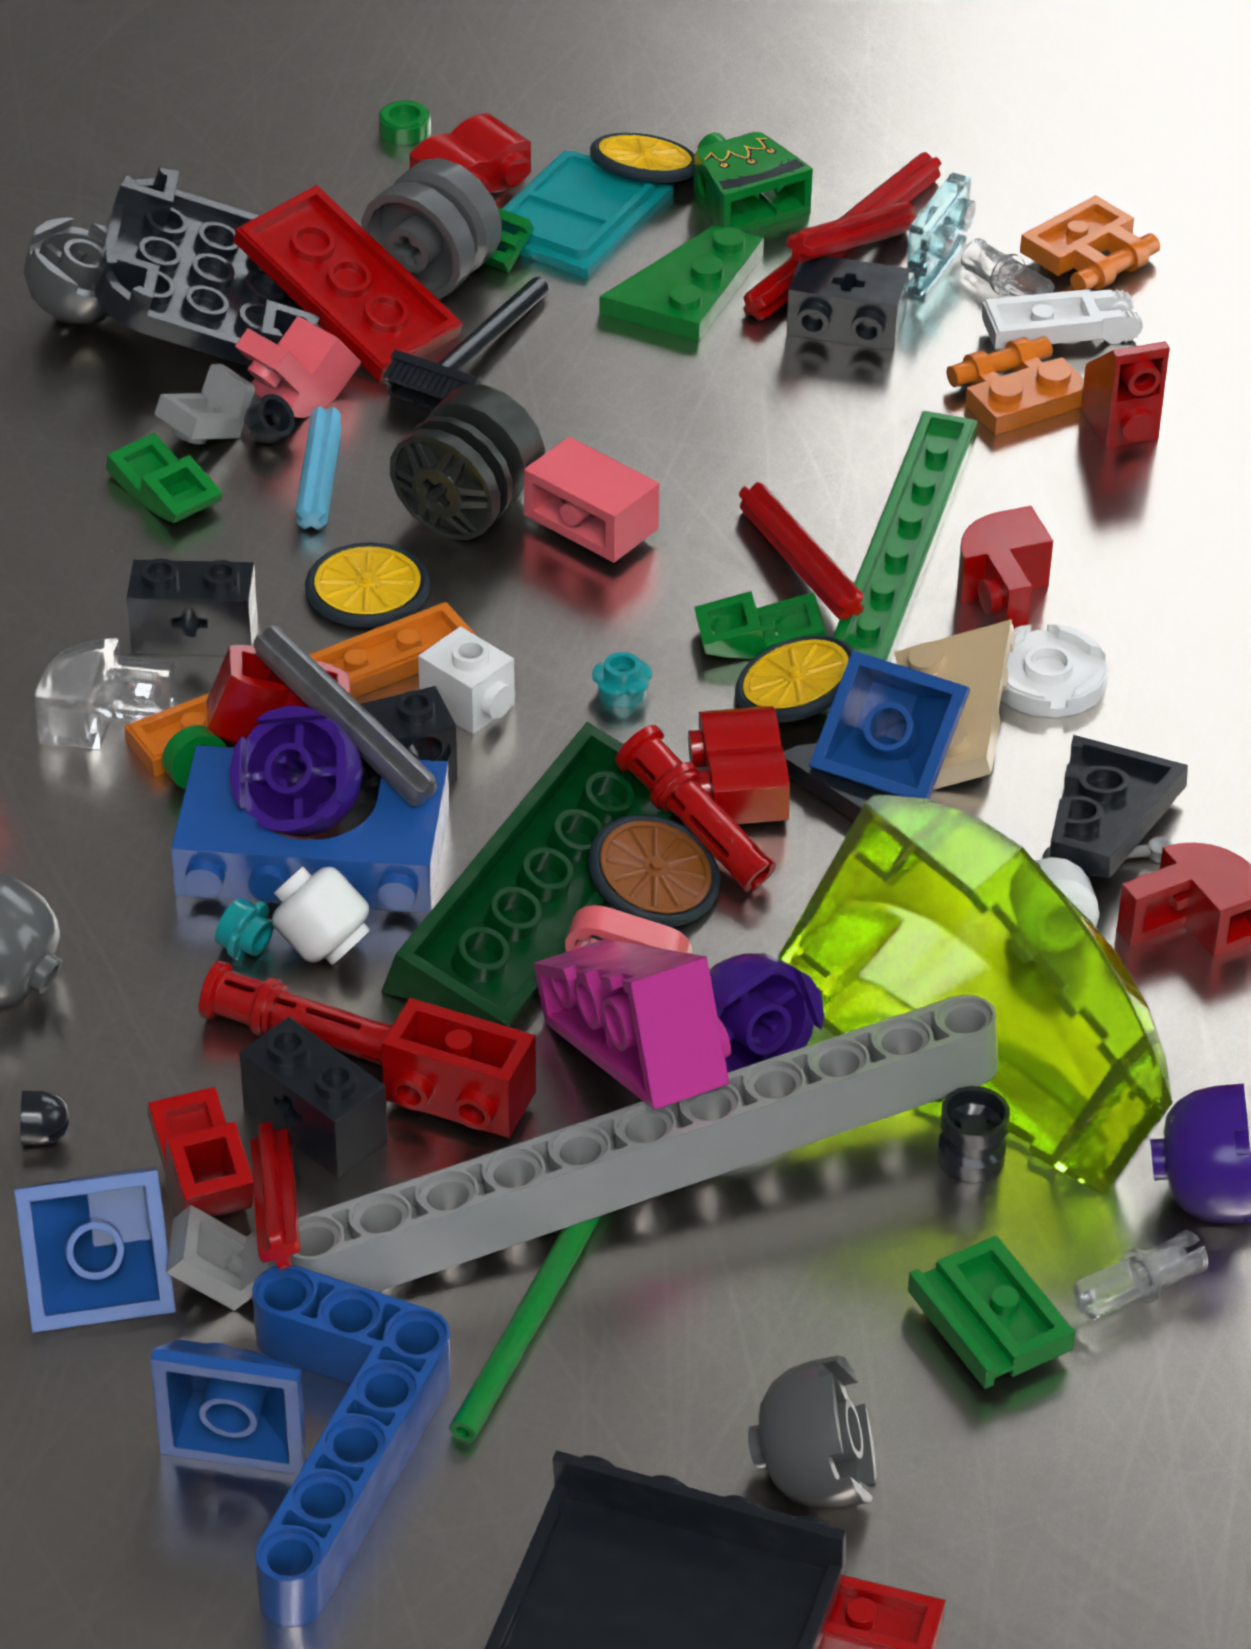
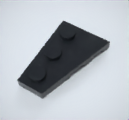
[1050,734,1188,879]

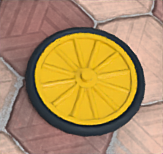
[590,132,695,183]
[305,542,431,628]
[735,635,855,722]

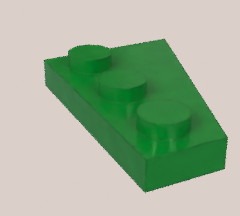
[599,225,764,341]

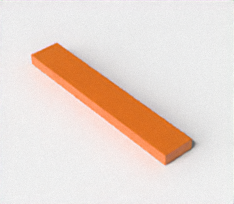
[124,602,477,777]

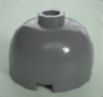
[24,217,110,324]
[0,872,63,1009]
[748,1355,876,1509]

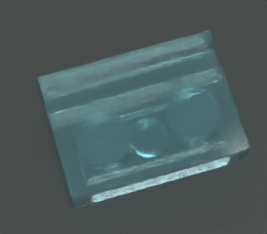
[907,172,976,298]

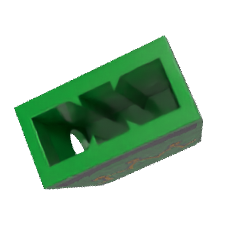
[694,132,813,233]

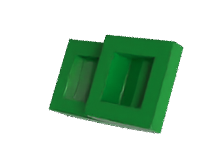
[106,432,223,523]
[694,591,826,659]

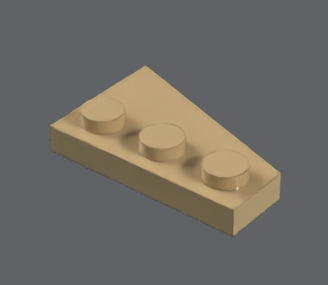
[894,619,1016,790]

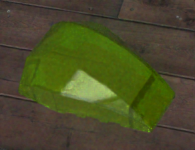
[777,794,1173,1196]

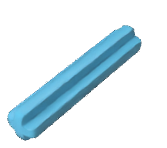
[296,406,342,530]

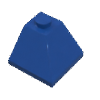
[809,650,970,807]
[14,1167,176,1333]
[150,1339,307,1475]

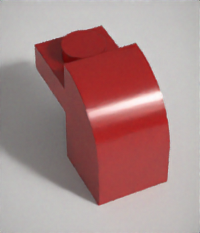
[957,505,1054,629]
[1116,842,1251,958]
[148,1087,254,1218]

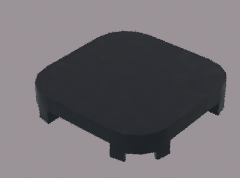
[94,167,320,366]

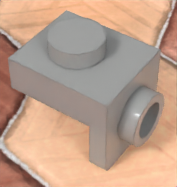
[154,364,255,444]
[166,1205,277,1311]

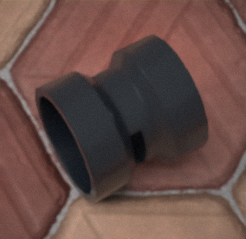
[937,1086,1010,1183]

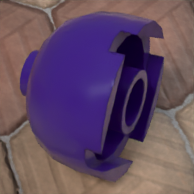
[229,705,363,837]
[709,953,824,1072]
[1150,1083,1251,1223]

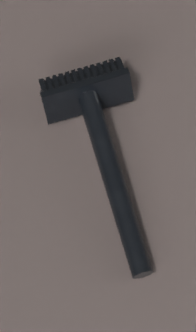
[383,277,549,411]

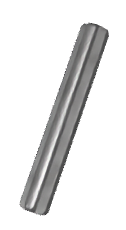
[253,625,437,806]

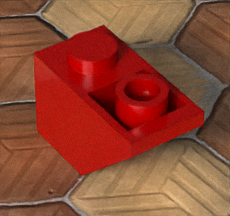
[1081,341,1170,449]

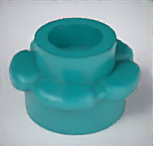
[592,652,652,708]
[215,898,274,961]

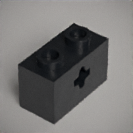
[786,256,909,351]
[126,558,258,656]
[239,1017,388,1179]

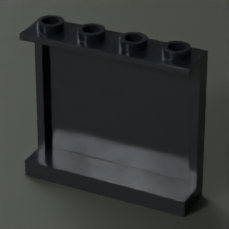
[485,1450,846,1649]

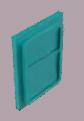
[498,150,673,279]

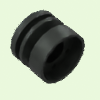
[390,384,545,540]

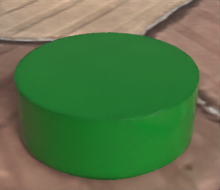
[379,100,431,145]
[162,725,226,790]

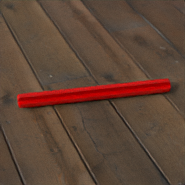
[743,152,942,321]

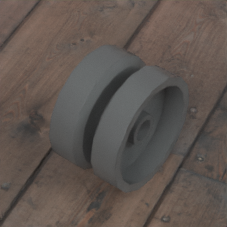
[361,158,502,300]

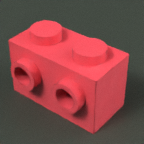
[524,436,660,563]

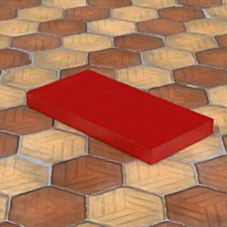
[233,185,463,383]

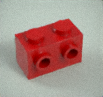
[382,998,536,1138]

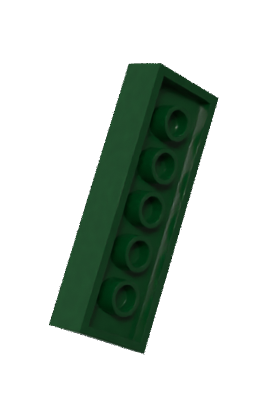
[381,722,676,1028]

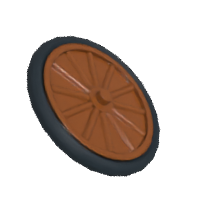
[588,814,720,927]

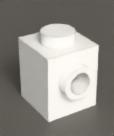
[418,626,515,735]

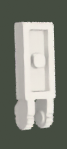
[981,289,1144,350]

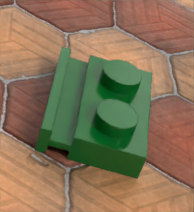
[908,1235,1075,1389]

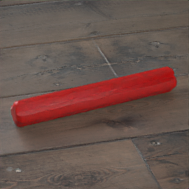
[786,202,919,263]
[739,482,864,620]
[250,1121,301,1270]

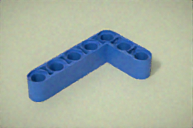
[252,1265,451,1628]

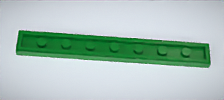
[821,411,978,715]

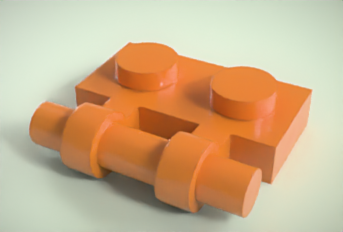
[1020,195,1160,291]
[946,336,1084,436]

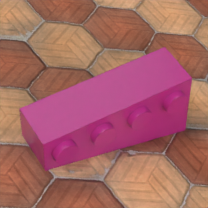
[534,939,731,1110]

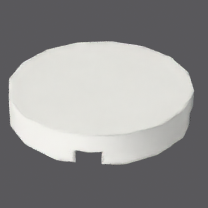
[1001,624,1109,718]

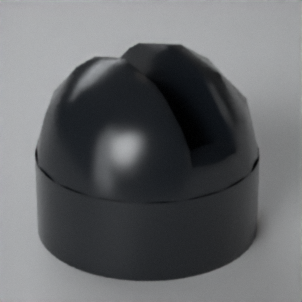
[244,394,295,444]
[20,1091,69,1146]

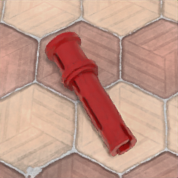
[615,725,776,892]
[198,960,392,1067]

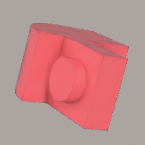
[235,316,361,418]

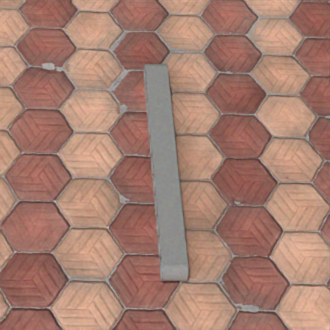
[292,995,999,1292]

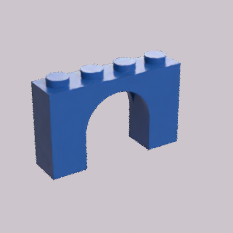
[171,745,449,913]

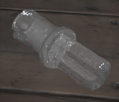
[961,238,1055,297]
[1073,1230,1208,1320]

